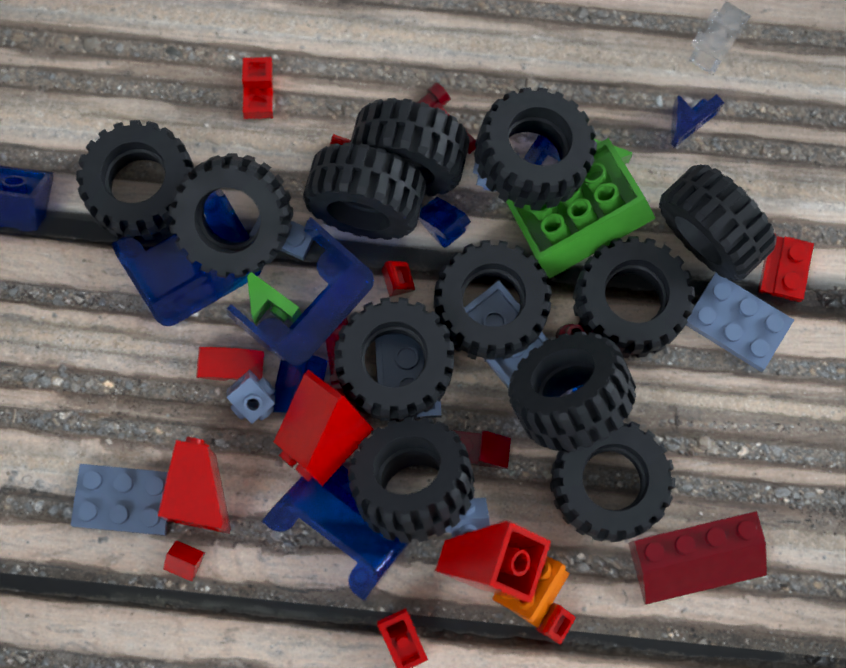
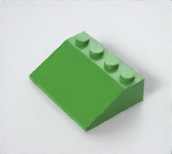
[507,138,656,279]

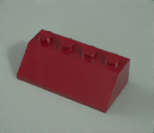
[628,511,767,605]

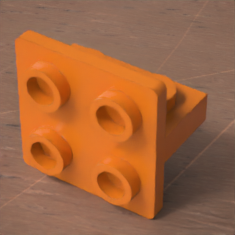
[493,556,570,628]

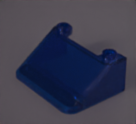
[111,189,262,326]
[261,465,413,602]

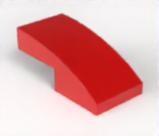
[242,57,273,119]
[196,347,264,381]

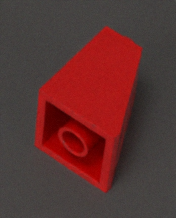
[274,370,374,486]
[158,437,231,534]
[435,521,551,604]

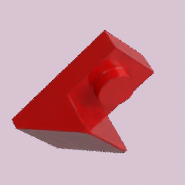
[376,608,428,668]

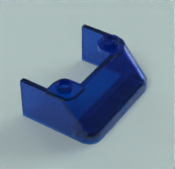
[227,217,374,366]

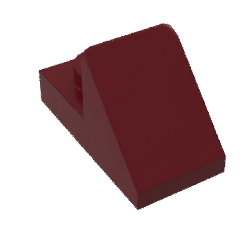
[453,430,511,469]

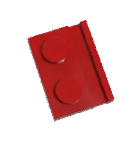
[758,236,814,302]

